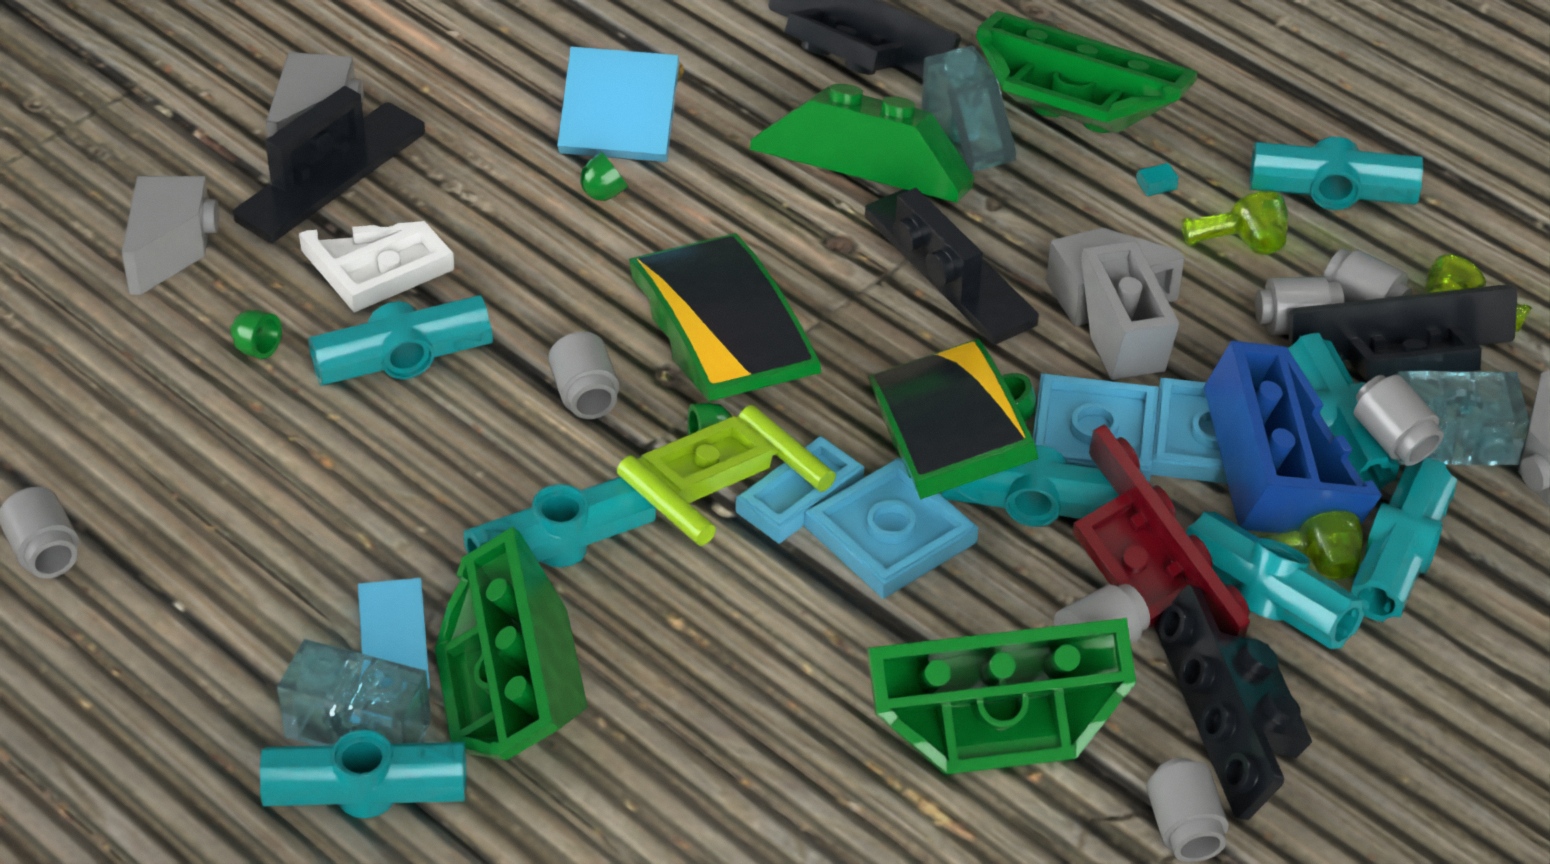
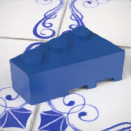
[1204,341,1382,540]

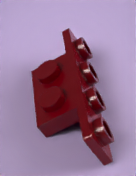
[1072,424,1250,638]

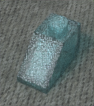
[921,45,1016,172]

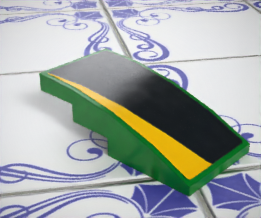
[629,233,821,401]
[868,339,1039,500]

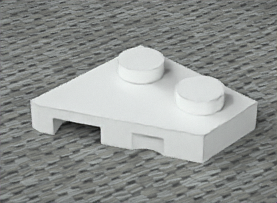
[299,221,454,313]

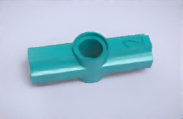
[1249,137,1423,210]
[308,295,493,386]
[1288,333,1400,492]
[941,445,1119,527]
[1351,458,1458,622]
[464,477,656,567]
[1186,512,1364,649]
[260,729,467,819]

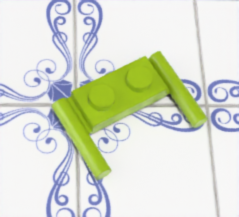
[617,405,836,546]

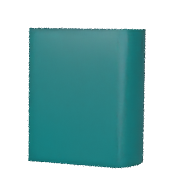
[1136,163,1179,197]

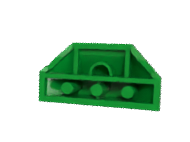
[976,10,1198,133]
[750,84,975,203]
[435,526,588,761]
[867,618,1136,775]

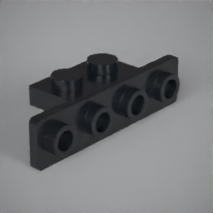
[768,0,961,84]
[233,86,425,243]
[865,188,1039,344]
[1289,284,1518,382]
[1154,585,1312,820]

